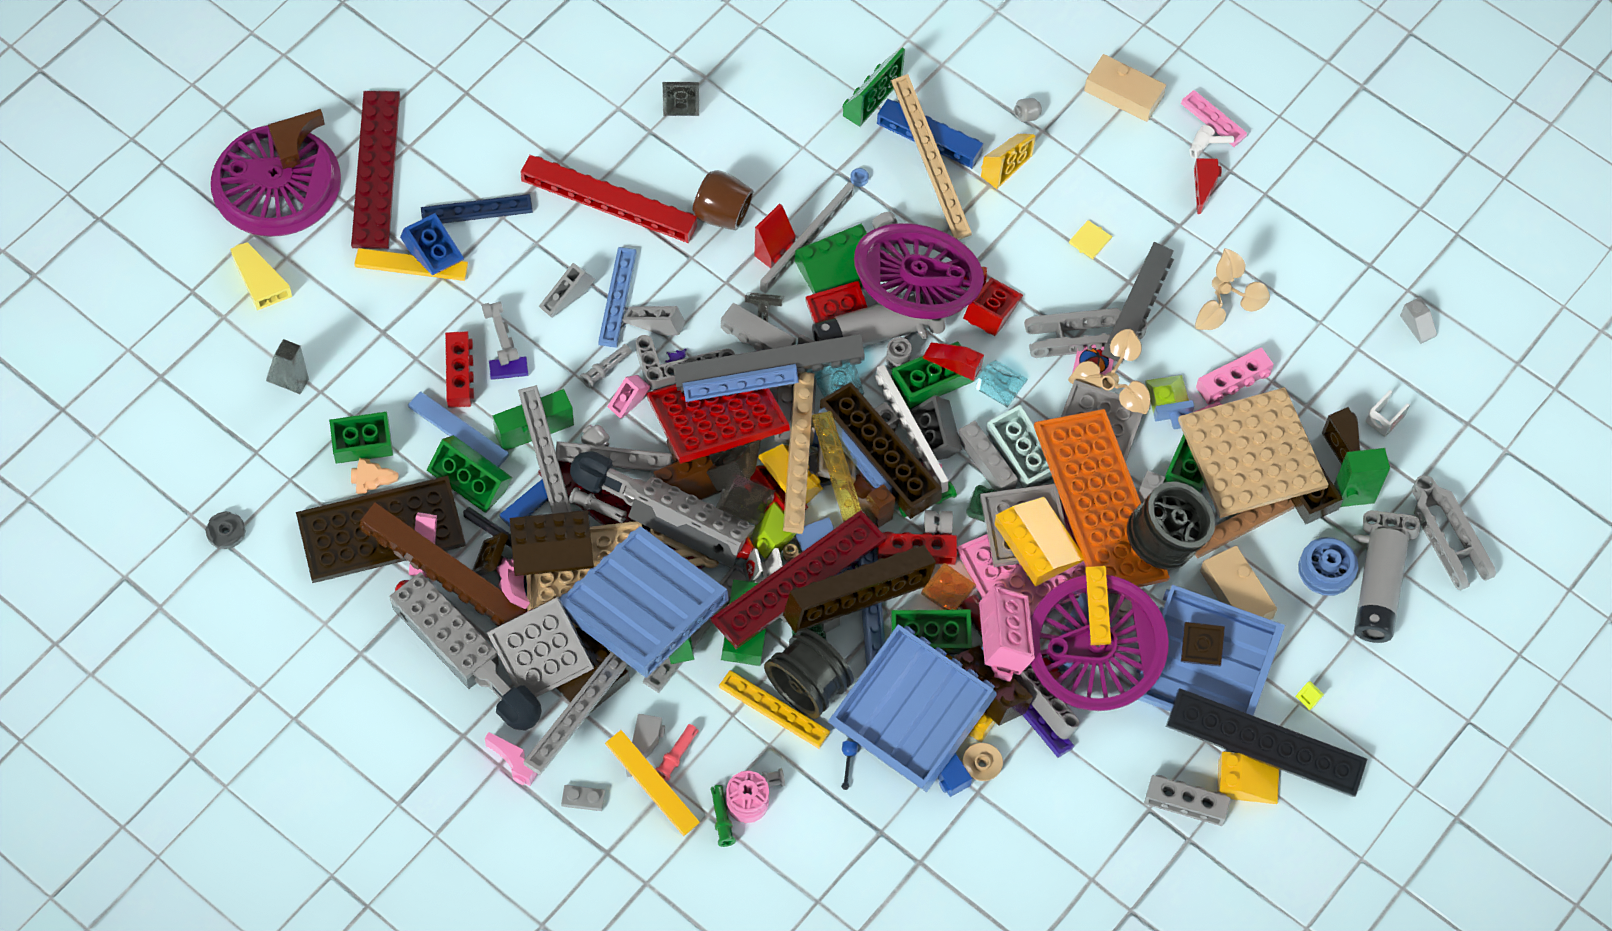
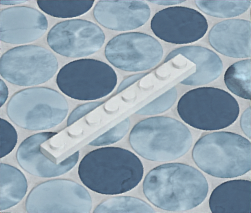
[875,365,948,493]

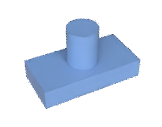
[1153,400,1194,429]

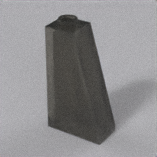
[266,339,309,394]

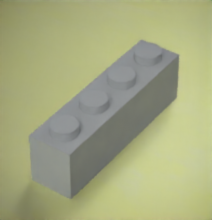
[721,303,796,351]
[958,421,1018,492]

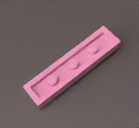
[1181,90,1247,147]

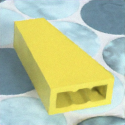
[230,242,292,311]

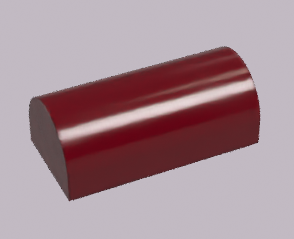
[960,595,982,637]

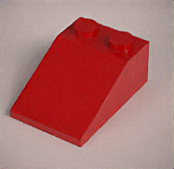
[754,203,796,268]
[963,277,1023,336]

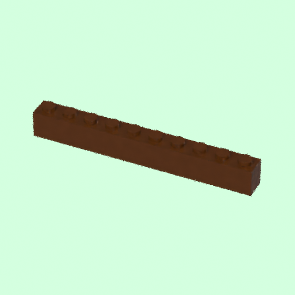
[359,503,528,626]

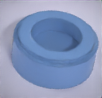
[850,168,869,187]

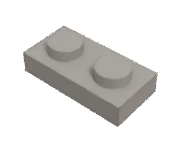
[561,785,605,812]

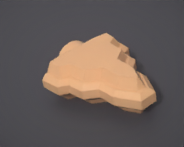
[351,458,399,494]

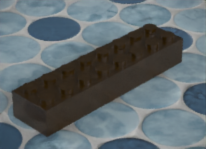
[820,382,942,519]
[783,545,936,633]

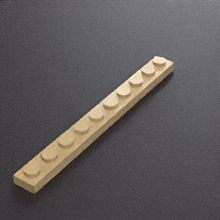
[891,74,972,240]
[783,372,814,534]

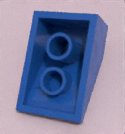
[400,213,464,276]

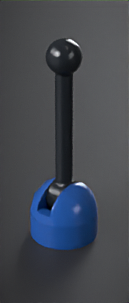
[841,741,858,790]

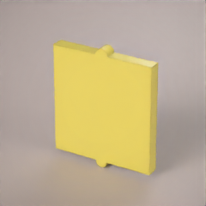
[1069,220,1112,259]

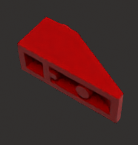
[1194,158,1222,214]
[923,342,984,381]

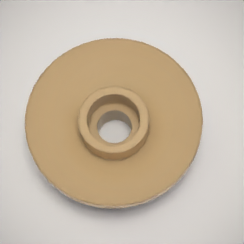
[963,743,1003,781]

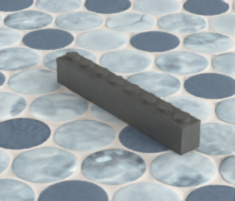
[1102,242,1174,363]

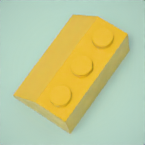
[758,444,823,504]

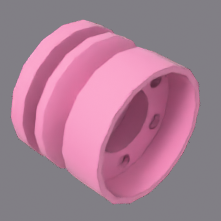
[726,771,769,823]

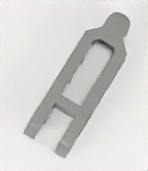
[1024,308,1147,358]
[1412,475,1496,590]

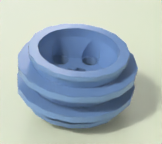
[1298,537,1359,596]

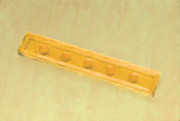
[812,411,861,522]

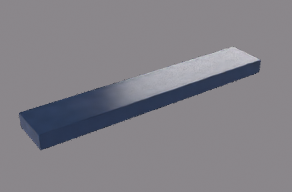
[421,194,533,224]

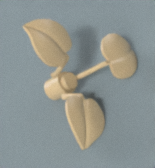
[1195,248,1270,330]
[1068,329,1150,414]

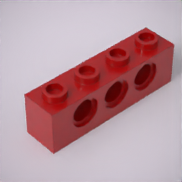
[445,331,474,408]
[878,531,957,565]

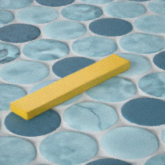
[354,248,468,281]
[719,670,830,749]
[605,730,700,836]

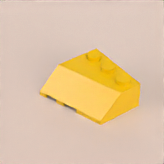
[981,134,1036,189]

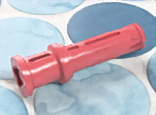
[655,724,699,781]

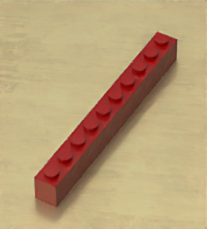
[520,155,697,243]

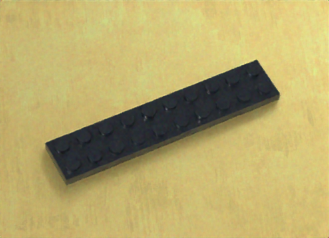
[1165,688,1368,797]

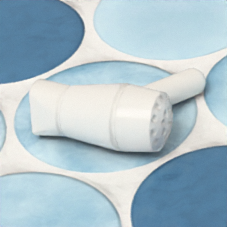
[1189,125,1235,159]

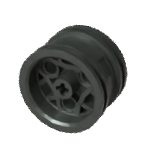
[1127,482,1215,570]
[764,628,854,719]

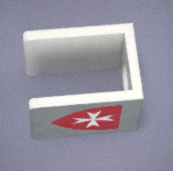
[1366,390,1410,437]
[743,548,783,583]

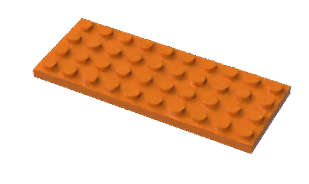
[1033,409,1170,594]

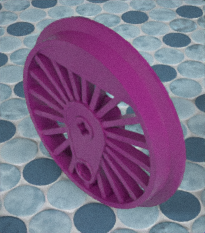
[211,125,341,237]
[854,223,984,319]
[1031,575,1169,711]

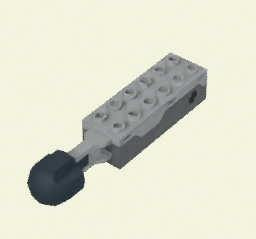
[570,451,755,568]
[390,572,542,731]

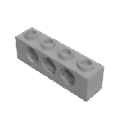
[1144,775,1230,827]

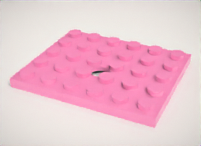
[957,504,1086,618]

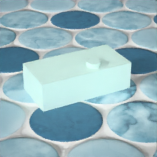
[986,405,1053,488]

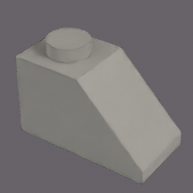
[1400,297,1437,344]

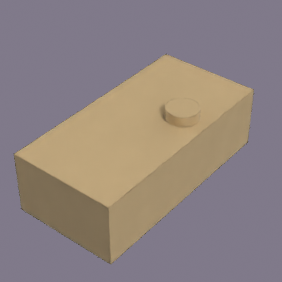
[1084,54,1166,122]
[1200,545,1277,620]

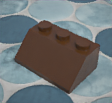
[653,456,722,500]

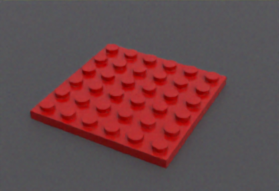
[646,384,790,464]

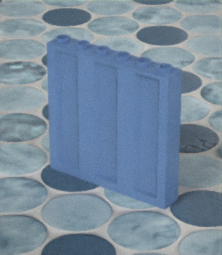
[559,526,728,678]
[1130,585,1285,716]
[828,624,997,793]

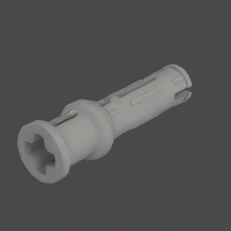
[580,344,632,388]
[569,487,627,523]

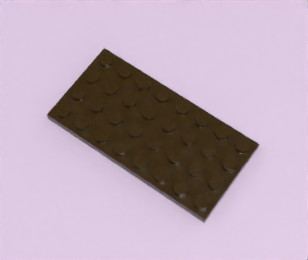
[296,476,466,583]

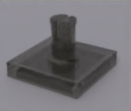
[745,292,785,322]

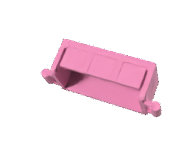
[979,585,1035,682]

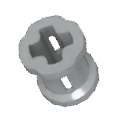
[762,768,785,787]

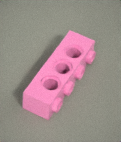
[1196,347,1274,404]

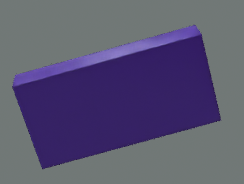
[489,356,528,380]

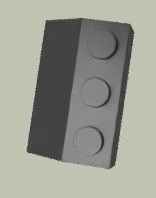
[910,395,962,463]

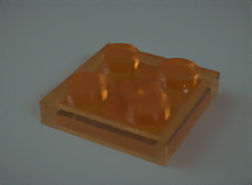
[921,563,976,610]

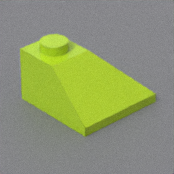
[1145,375,1189,413]
[752,502,797,558]

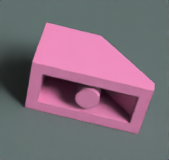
[607,375,651,419]

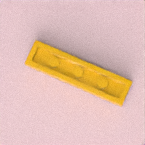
[1085,566,1111,645]

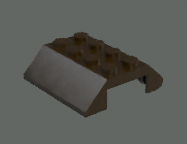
[509,510,594,576]

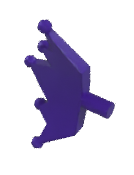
[665,348,687,363]

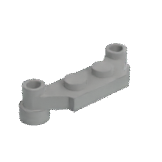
[481,301,519,366]

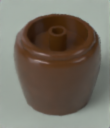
[692,170,754,230]

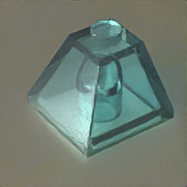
[976,360,1028,407]
[814,363,864,397]

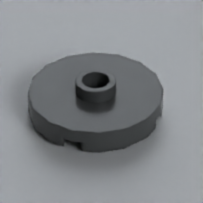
[205,511,246,549]

